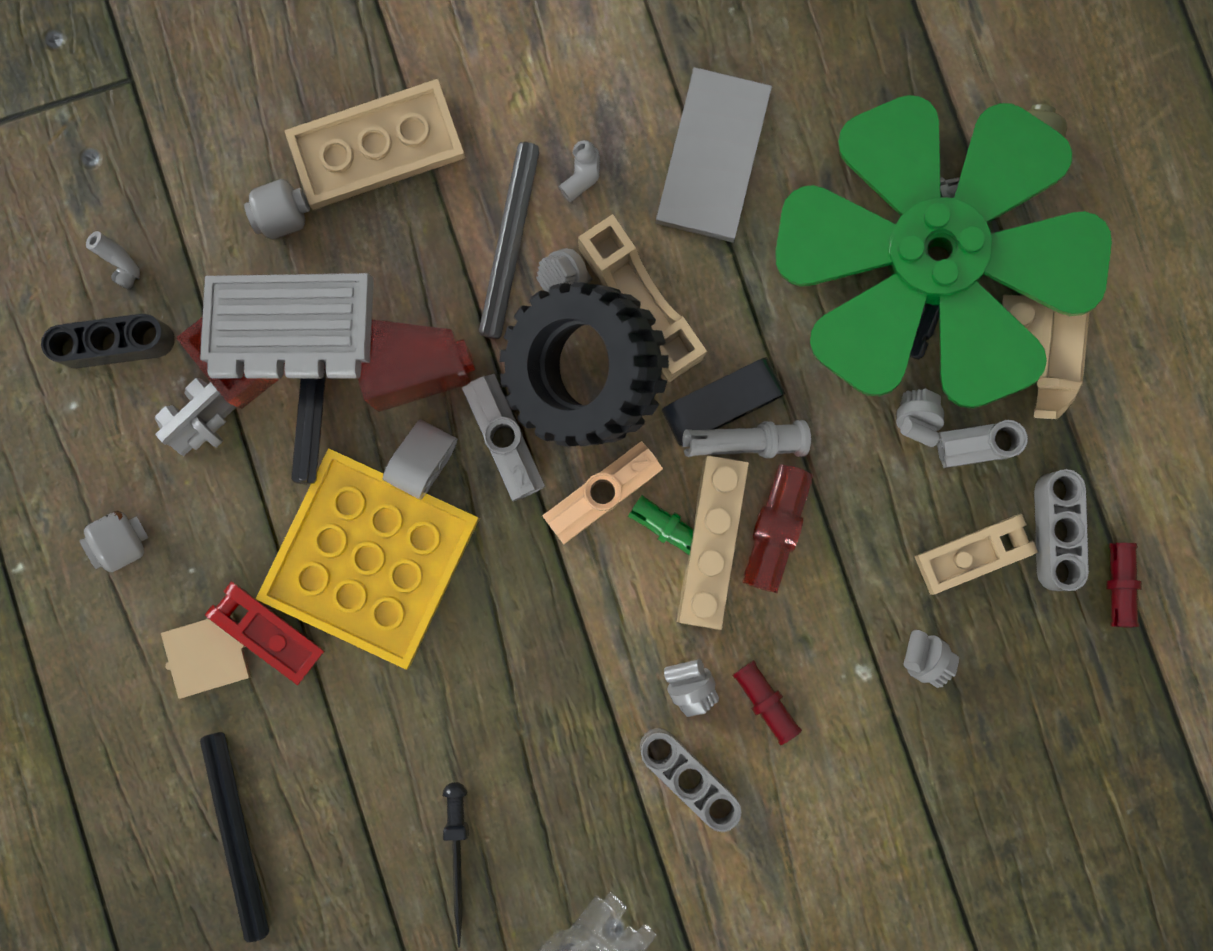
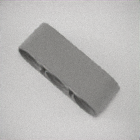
[1034,469,1089,591]
[640,728,741,832]

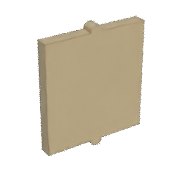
[161,613,251,699]

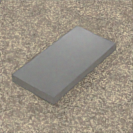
[655,67,772,242]

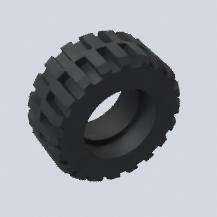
[499,282,669,447]

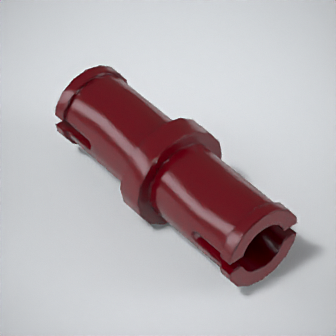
[1106,543,1142,628]
[732,660,802,746]

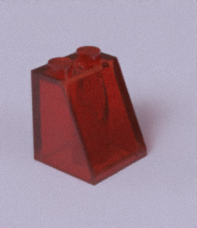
[358,319,476,412]

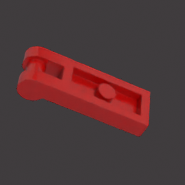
[205,581,325,685]

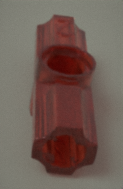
[742,464,814,594]

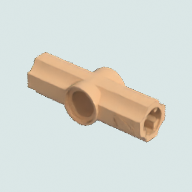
[542,441,663,544]

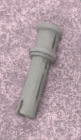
[682,420,811,458]

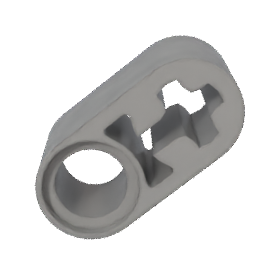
[383,419,458,500]

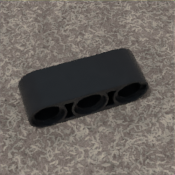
[41,314,175,368]
[662,357,786,447]

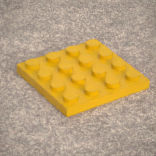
[256,448,480,670]

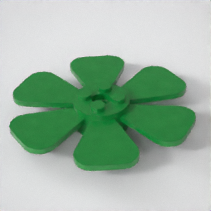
[775,95,1112,408]

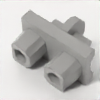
[155,378,238,456]

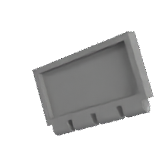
[200,273,374,378]

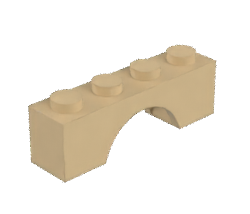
[578,214,707,382]
[676,455,749,630]

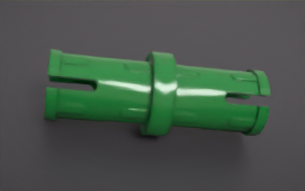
[628,495,694,555]

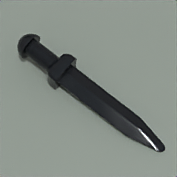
[442,782,469,948]

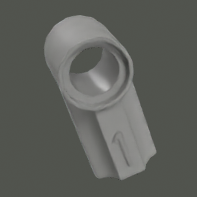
[937,420,1028,468]

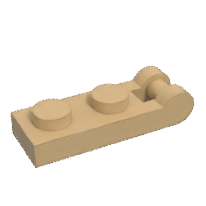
[914,514,1038,595]

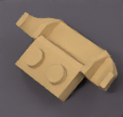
[1002,295,1090,419]

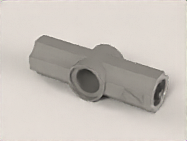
[462,374,545,501]

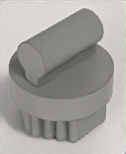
[536,249,593,292]
[897,388,944,447]
[903,630,959,688]
[664,659,719,717]

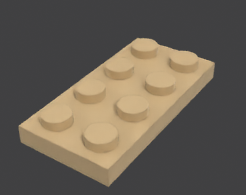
[284,79,465,210]

